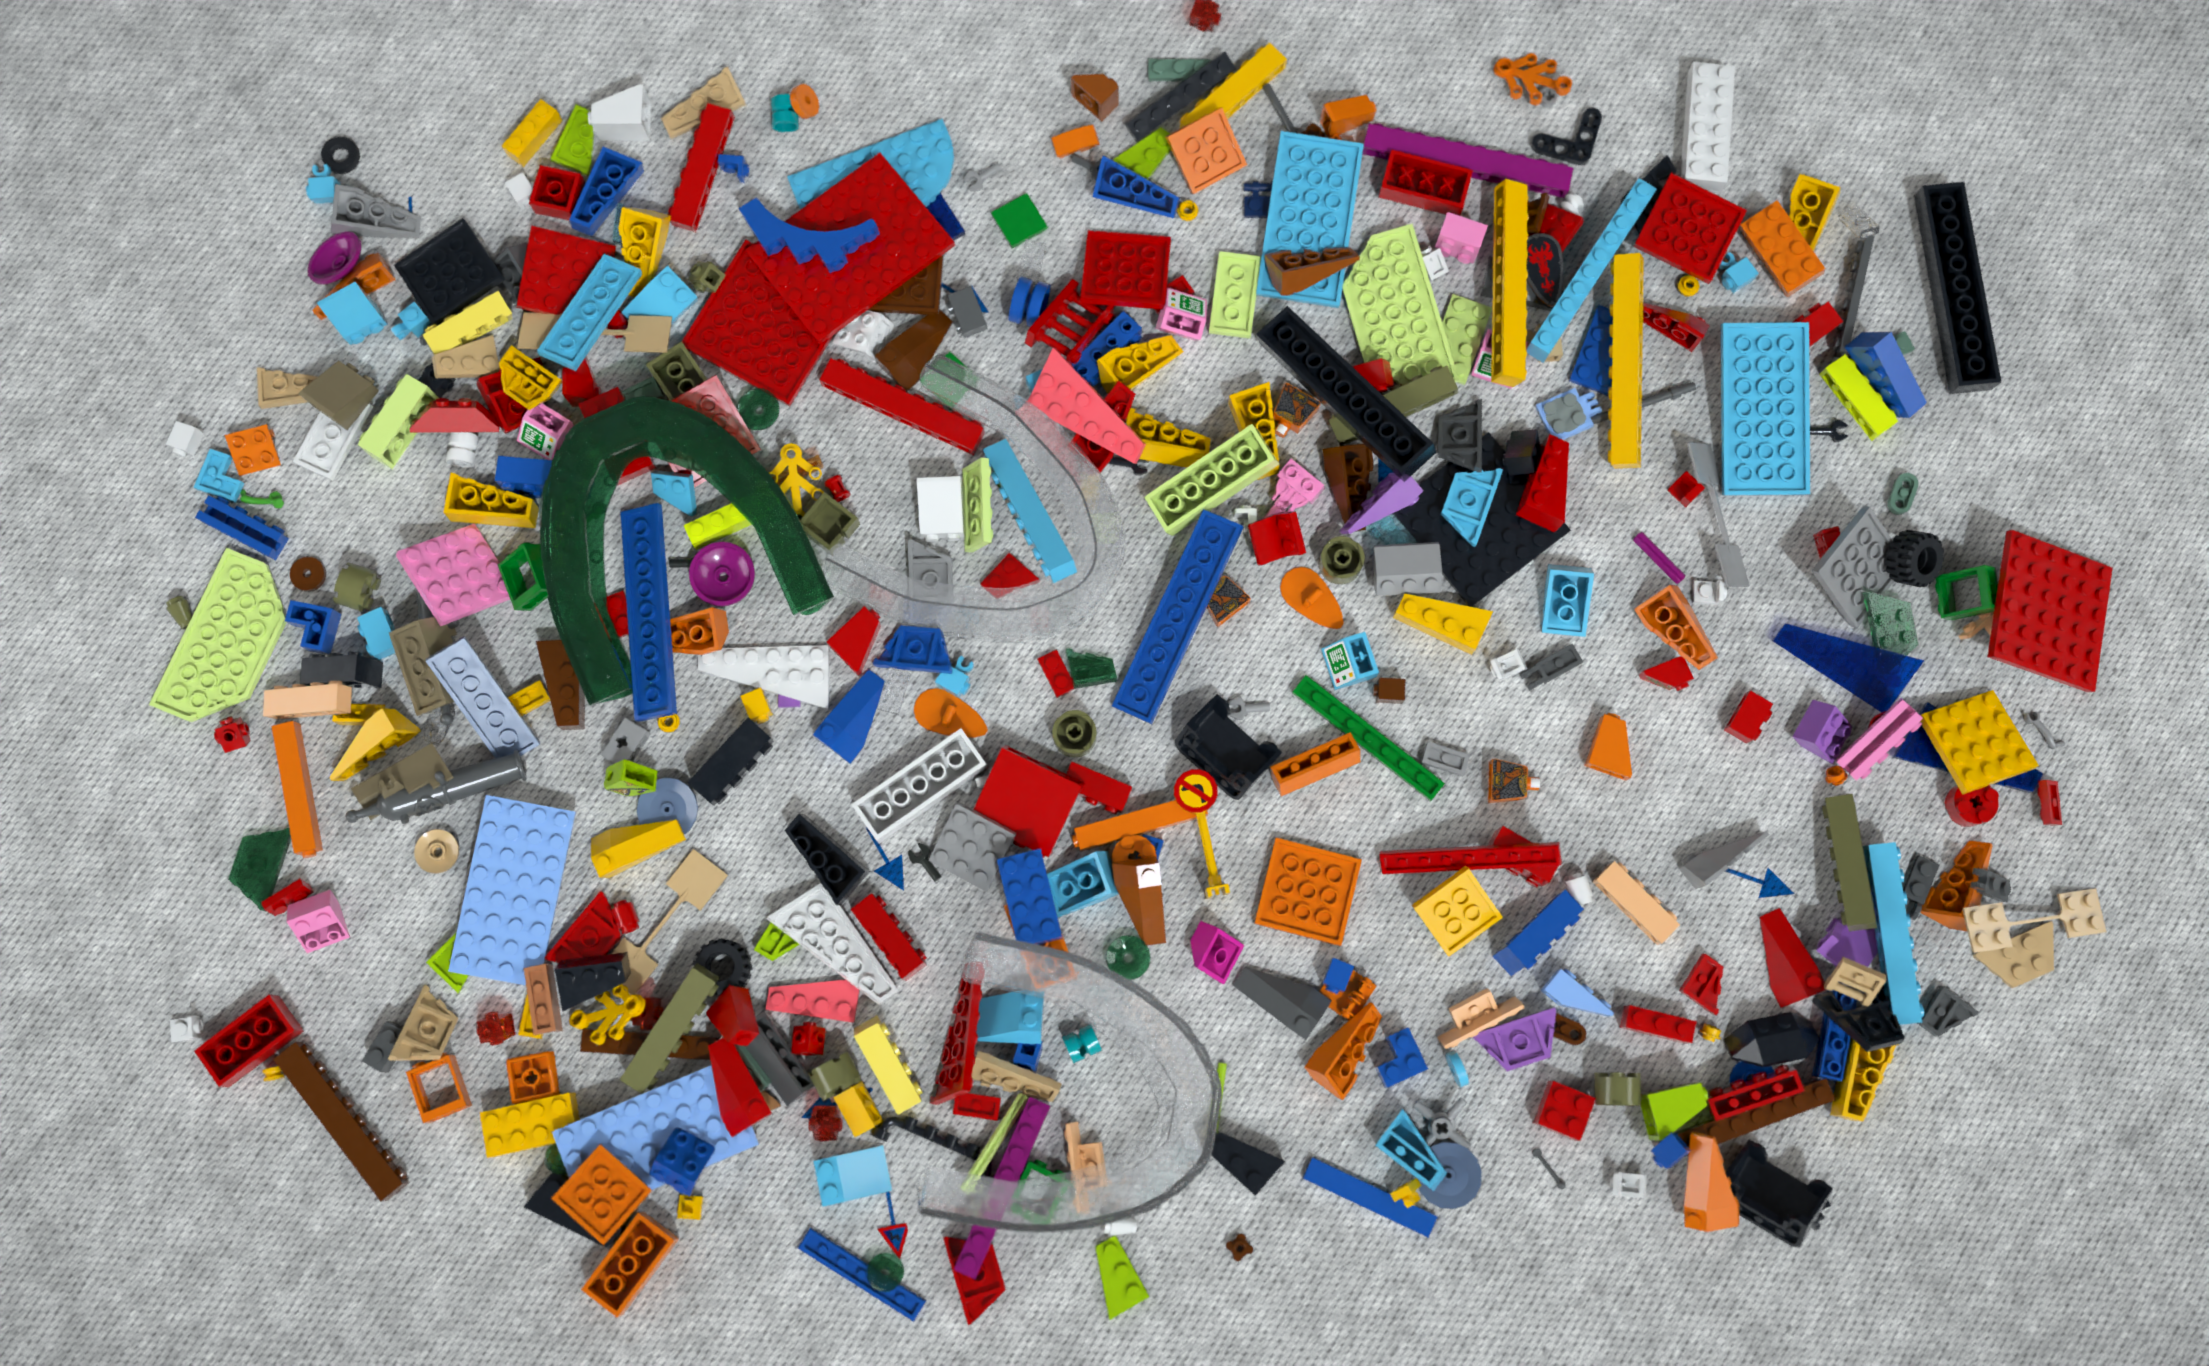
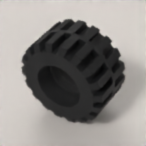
[1885,530,1944,587]
[692,938,753,996]

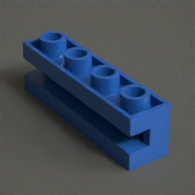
[195,495,289,561]
[1812,990,1857,1082]

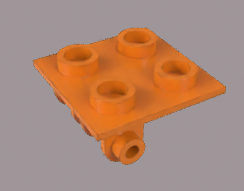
[224,424,281,476]
[1319,970,1377,1021]

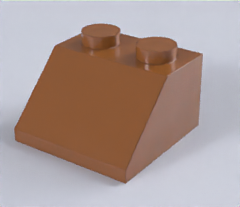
[1071,74,1119,122]

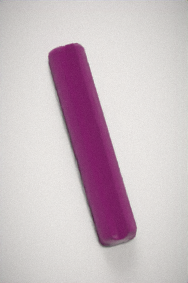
[1633,532,1686,584]

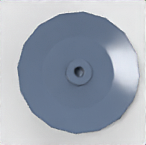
[637,778,698,835]
[1419,1142,1482,1209]

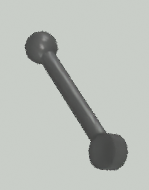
[1533,1149,1566,1190]

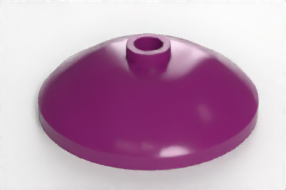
[307,231,362,285]
[689,542,755,606]

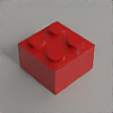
[529,165,586,221]
[1533,1081,1596,1141]

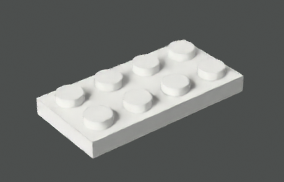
[293,404,373,481]

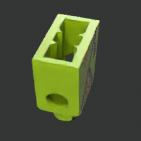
[604,759,658,796]

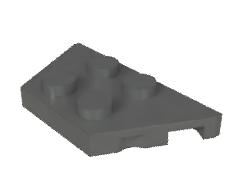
[1438,399,1482,472]

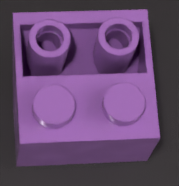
[1792,700,1853,764]

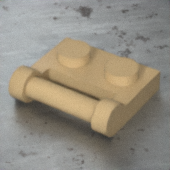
[1824,957,1886,1007]

